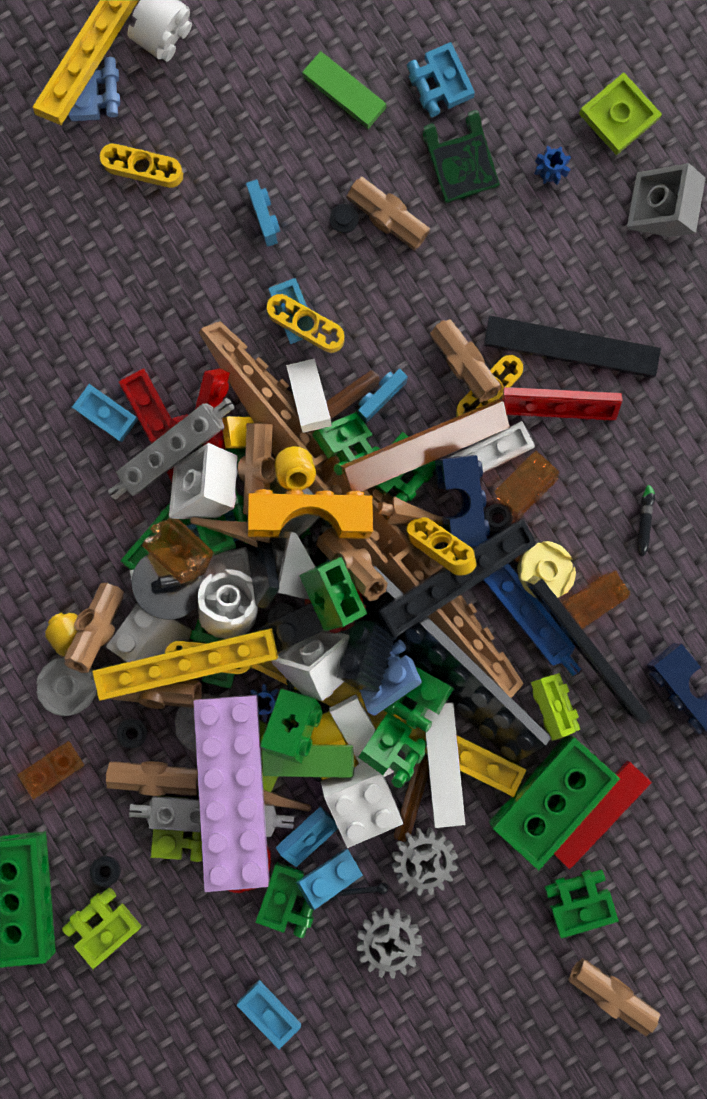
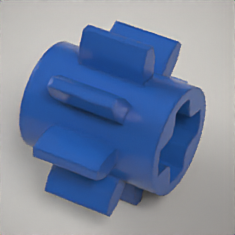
[534,146,571,185]
[250,684,279,722]

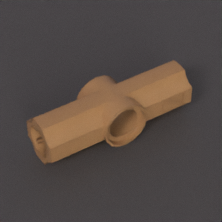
[347,177,430,251]
[430,319,501,403]
[238,423,277,514]
[316,528,388,601]
[64,583,124,673]
[111,680,202,709]
[106,761,199,796]
[568,958,660,1036]

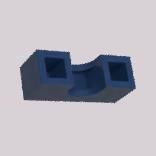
[435,455,490,547]
[647,643,707,736]

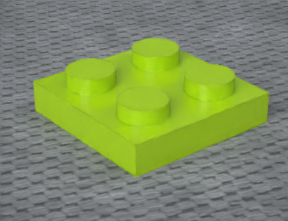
[579,72,662,156]

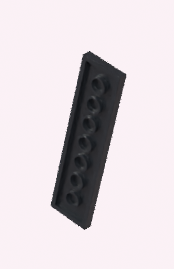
[362,566,552,764]

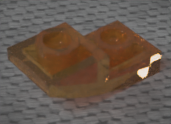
[17,741,85,800]

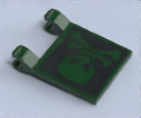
[422,110,500,204]

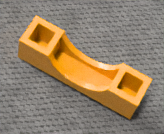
[248,489,373,539]

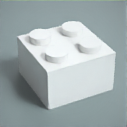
[321,762,403,848]

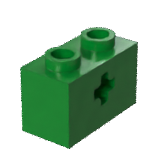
[299,557,367,631]
[260,689,322,764]

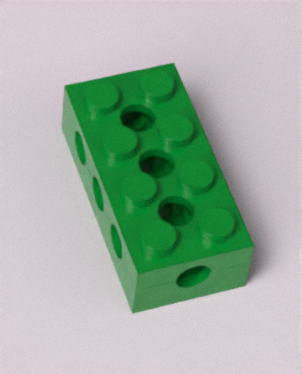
[489,735,620,871]
[0,831,56,968]

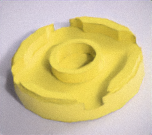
[517,541,576,598]

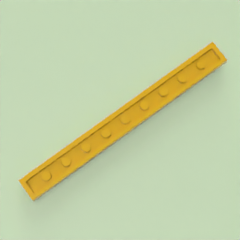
[251,651,526,797]

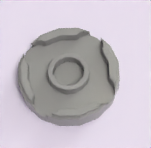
[36,657,96,716]

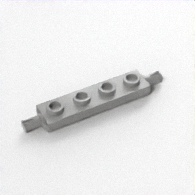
[108,398,234,499]
[129,796,294,837]

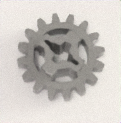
[392,827,458,896]
[357,908,422,979]

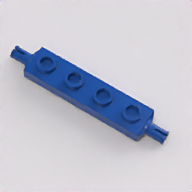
[483,563,582,676]

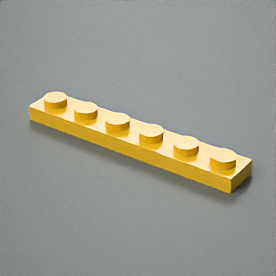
[32,0,139,125]
[92,628,278,701]

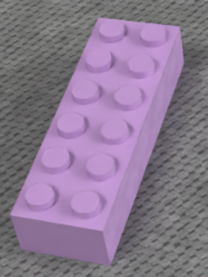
[194,695,269,892]

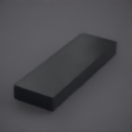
[246,541,280,608]

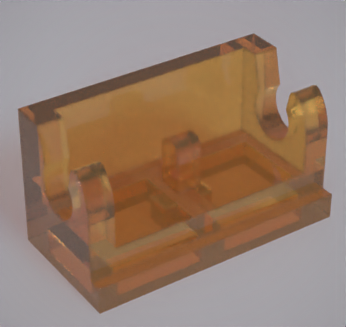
[494,450,560,520]
[142,518,214,584]
[562,570,631,629]

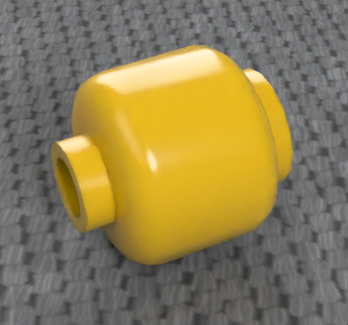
[274,446,316,491]
[45,613,78,656]

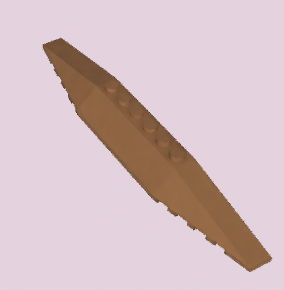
[199,321,524,698]

